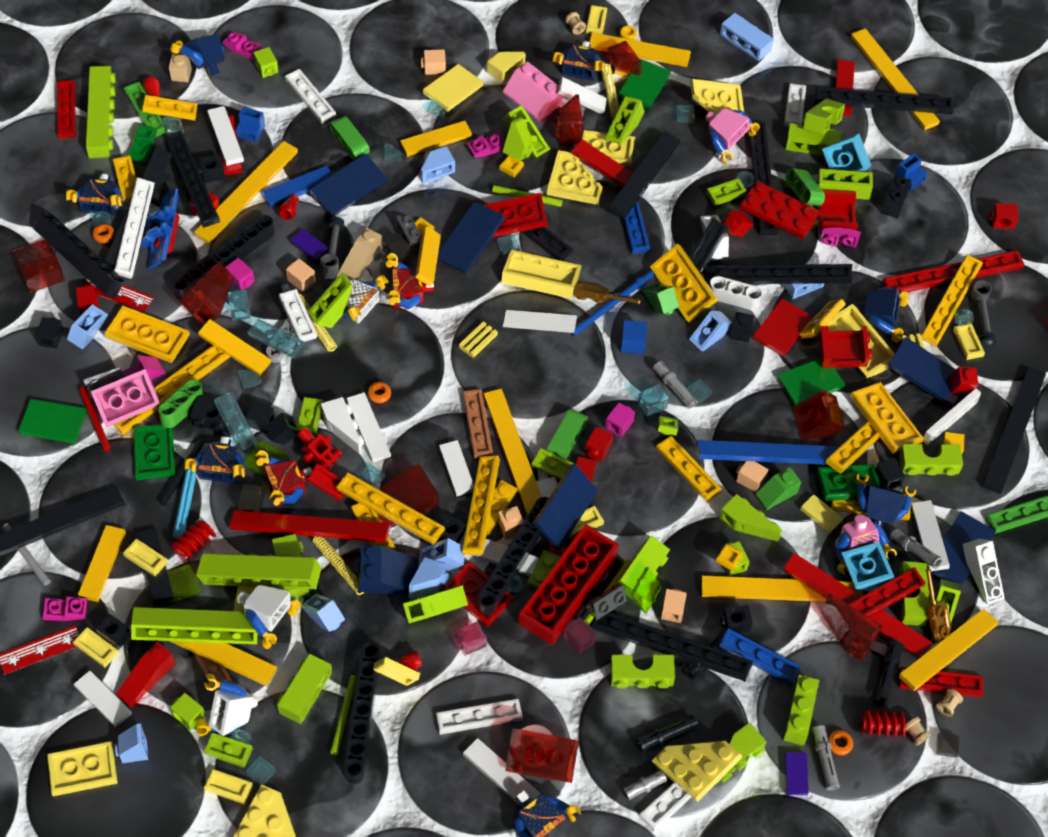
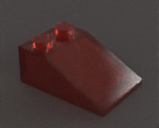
[12,239,65,293]
[377,464,439,529]
[821,593,883,661]
[505,728,579,783]

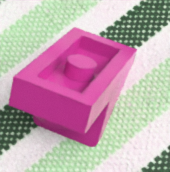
[122,355,165,380]

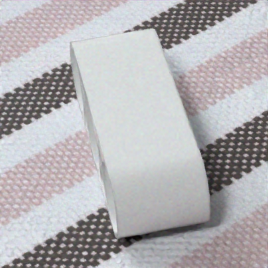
[709,276,762,310]

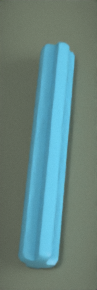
[173,469,197,540]

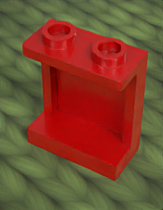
[818,190,858,235]
[819,326,872,368]

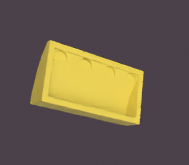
[501,249,582,299]
[826,304,895,378]

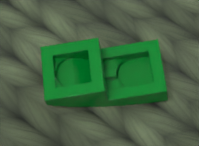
[128,125,157,163]

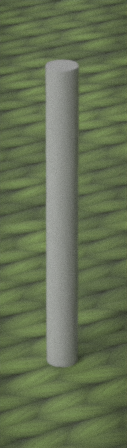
[2,523,51,586]

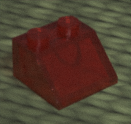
[556,94,583,145]
[793,390,845,440]

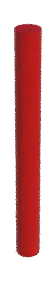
[79,387,111,451]

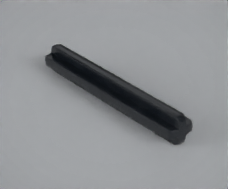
[573,558,624,623]

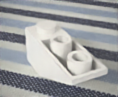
[321,397,364,454]
[963,539,1005,604]

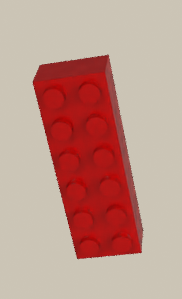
[518,524,619,646]

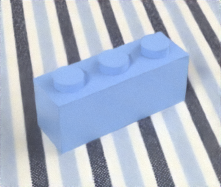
[720,13,774,61]

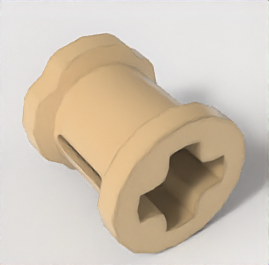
[565,12,586,35]
[936,689,963,717]
[906,717,931,746]

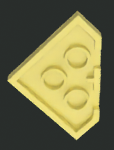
[690,79,744,115]
[547,150,603,205]
[652,741,742,802]
[234,784,296,837]

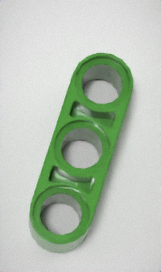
[329,116,370,160]
[785,168,825,206]
[159,380,204,428]
[547,409,588,460]

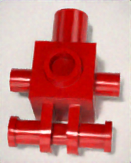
[297,426,343,470]

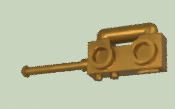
[574,283,641,304]
[925,568,951,642]

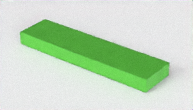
[123,82,168,137]
[985,495,1048,534]

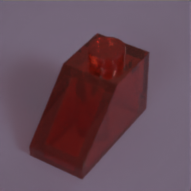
[606,41,642,75]

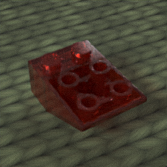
[179,261,235,325]

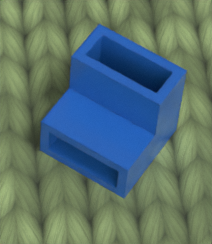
[236,107,265,142]
[896,153,928,191]
[621,320,647,354]

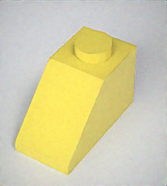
[487,52,526,84]

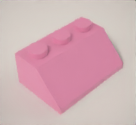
[503,62,564,122]
[91,369,161,427]

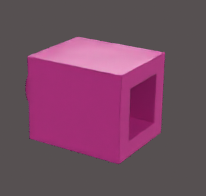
[224,258,255,291]
[605,403,635,438]

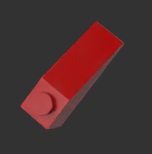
[116,642,176,708]

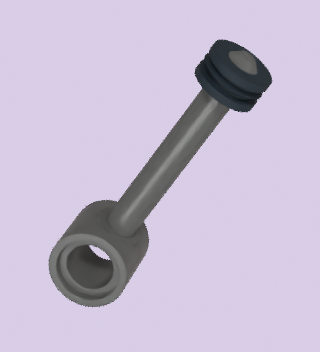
[320,217,344,279]
[970,280,997,346]

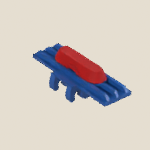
[140,189,180,270]

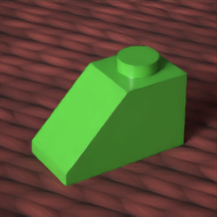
[642,283,680,315]
[755,467,801,510]

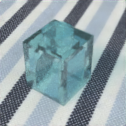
[228,290,251,321]
[638,384,669,417]

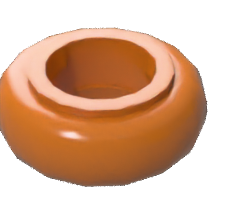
[92,224,115,244]
[368,382,391,403]
[828,730,853,755]

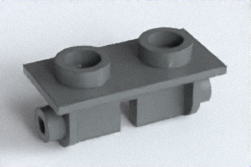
[396,216,421,251]
[83,367,124,398]
[586,584,627,620]

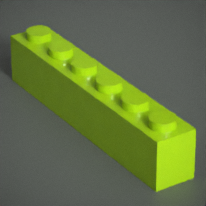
[86,66,116,158]
[196,552,321,589]
[131,607,258,645]

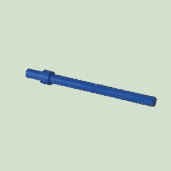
[570,270,655,336]

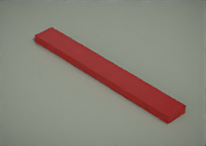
[882,250,1025,294]
[229,510,390,542]
[783,553,933,659]

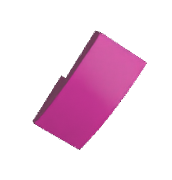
[223,31,262,60]
[467,131,506,158]
[820,227,861,248]
[43,597,87,621]

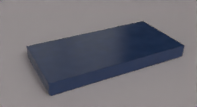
[310,153,388,218]
[437,201,505,274]
[888,337,959,407]
[533,464,598,550]
[927,511,996,586]

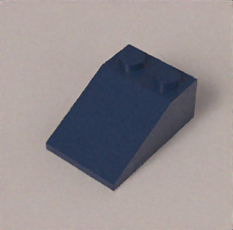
[358,545,418,595]

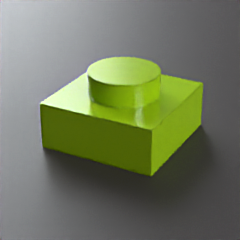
[657,416,678,436]

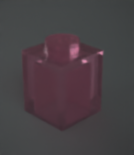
[563,617,596,655]
[454,621,487,656]

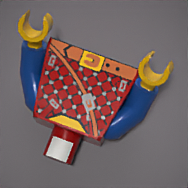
[386,253,434,309]
[255,450,312,506]

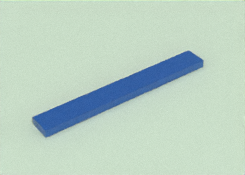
[695,440,839,465]

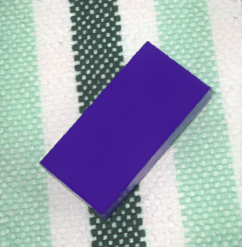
[290,229,329,263]
[785,752,809,796]

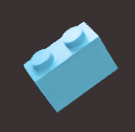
[822,133,872,172]
[841,542,894,592]

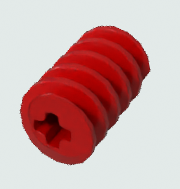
[171,520,216,562]
[860,709,906,739]

